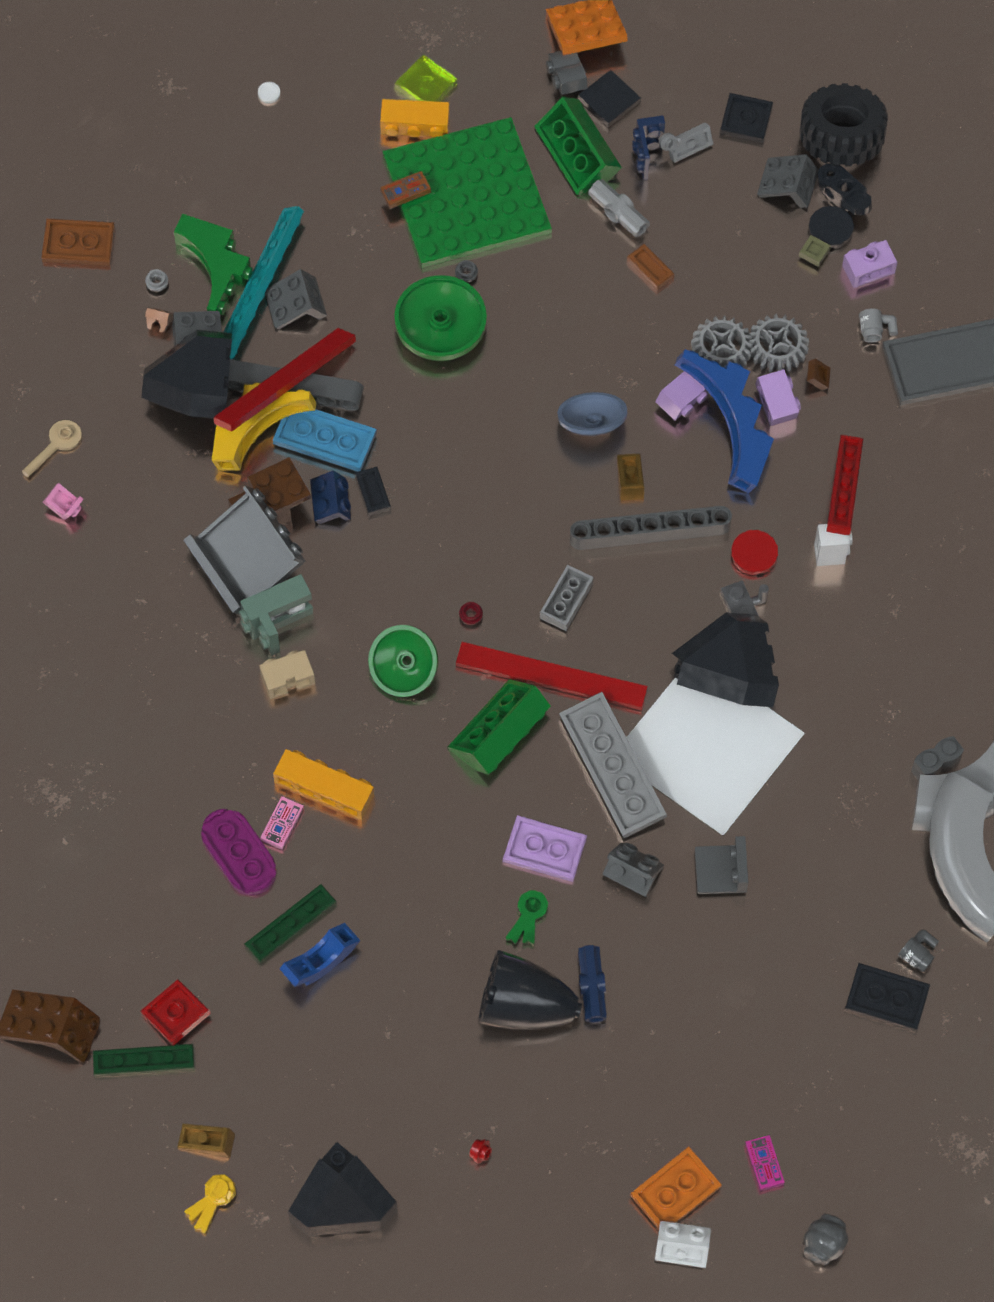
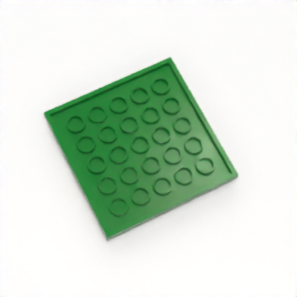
[383,117,552,268]

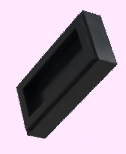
[355,467,391,516]

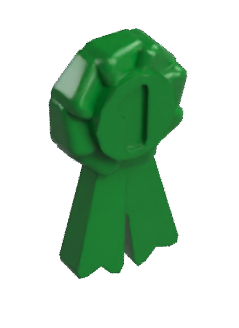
[506,890,548,945]

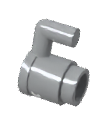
[859,309,898,343]

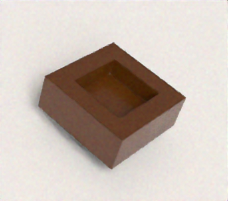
[807,358,831,390]

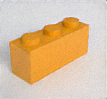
[380,99,449,137]

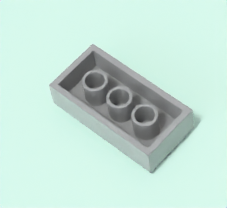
[540,565,594,631]

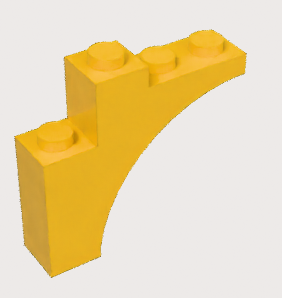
[212,383,316,471]

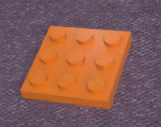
[546,0,628,55]

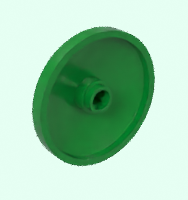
[394,275,487,361]

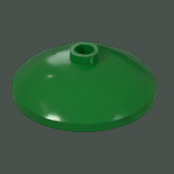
[368,625,439,697]

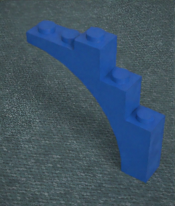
[675,349,774,494]

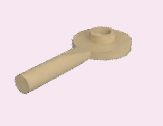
[22,420,82,477]

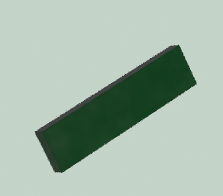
[244,884,337,964]
[93,1044,195,1077]

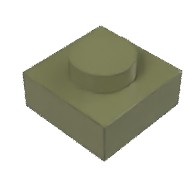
[799,235,831,267]

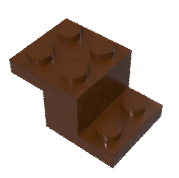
[228,457,311,525]

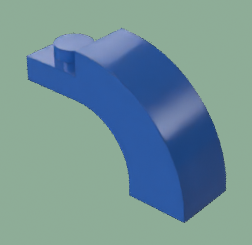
[280,923,361,987]

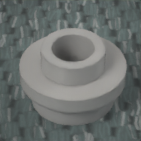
[145,269,168,292]

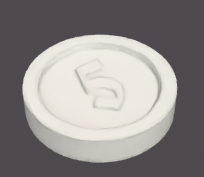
[258,82,280,103]

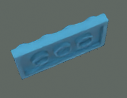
[273,409,377,472]

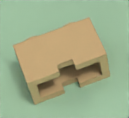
[259,650,315,699]

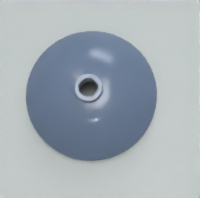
[557,392,628,436]

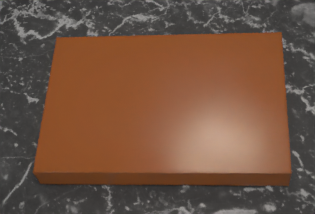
[41,219,115,266]

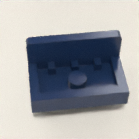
[310,470,351,524]

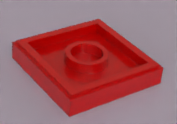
[140,979,211,1046]

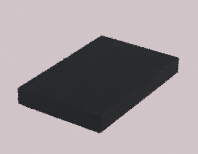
[845,963,930,1032]

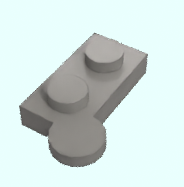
[659,122,713,163]

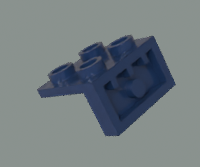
[632,115,665,180]

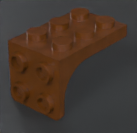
[0,989,100,1062]

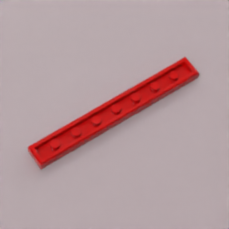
[214,328,356,432]
[456,642,648,711]

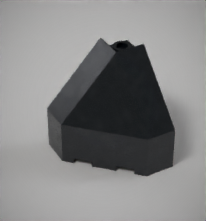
[141,330,232,419]
[671,612,779,707]
[288,1142,398,1237]

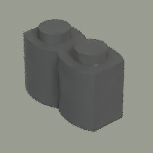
[546,50,588,95]
[911,736,964,780]

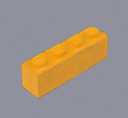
[273,749,374,820]

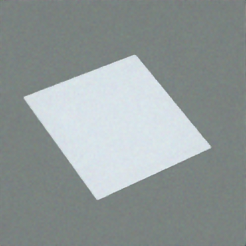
[626,678,804,835]

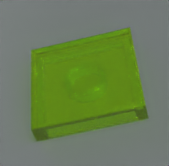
[394,54,457,102]

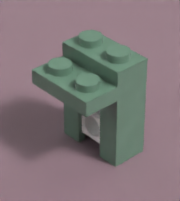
[238,574,313,656]

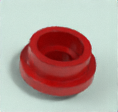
[469,1139,492,1164]

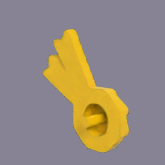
[184,1174,236,1234]

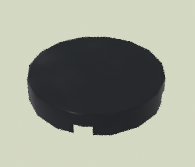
[808,206,854,249]

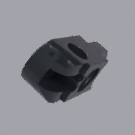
[818,163,872,215]

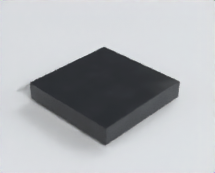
[578,70,641,127]
[720,93,773,143]

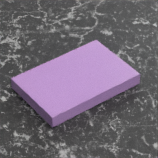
[503,815,587,882]

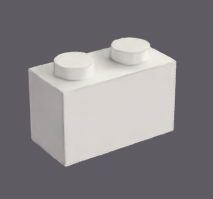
[814,524,852,566]

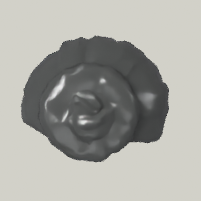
[803,1213,848,1265]

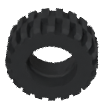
[800,83,888,167]

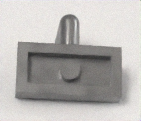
[720,580,769,616]

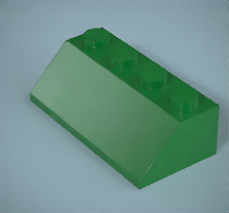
[534,97,622,195]
[447,679,551,775]

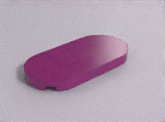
[201,809,277,895]

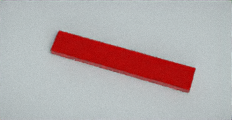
[826,435,864,536]

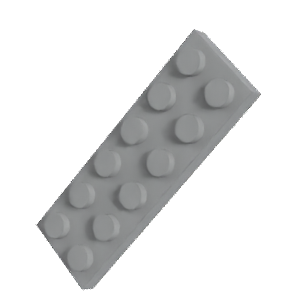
[559,692,667,838]

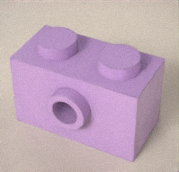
[842,240,897,288]
[755,370,801,426]
[655,371,709,421]

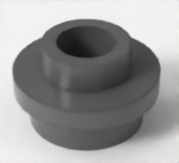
[455,260,478,283]

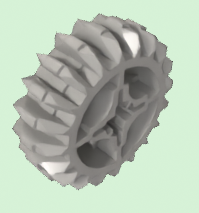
[748,314,809,373]
[691,315,753,367]

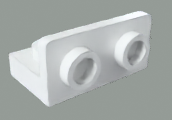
[655,1221,711,1268]

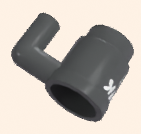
[898,930,940,972]

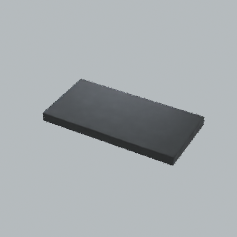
[882,319,994,405]

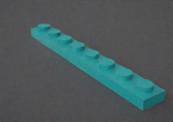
[224,206,304,360]

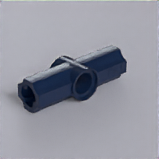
[578,945,607,1023]

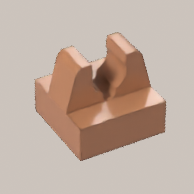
[145,307,173,332]

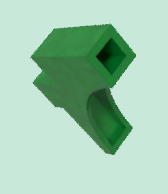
[174,213,253,315]

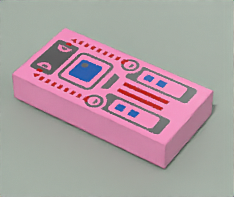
[260,796,304,850]

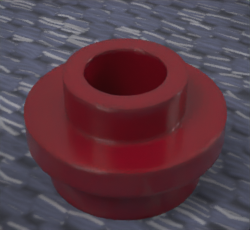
[459,602,483,625]

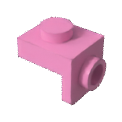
[43,483,84,520]

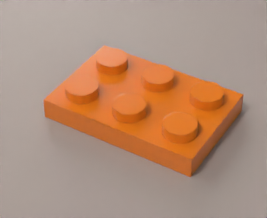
[630,1147,722,1229]

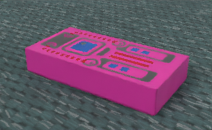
[745,1135,785,1191]

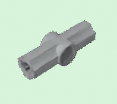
[589,179,650,237]

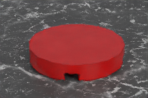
[731,530,778,576]

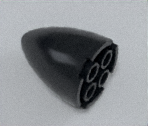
[478,950,582,1030]

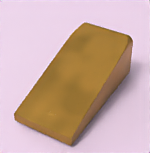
[617,453,644,501]
[177,1124,235,1157]

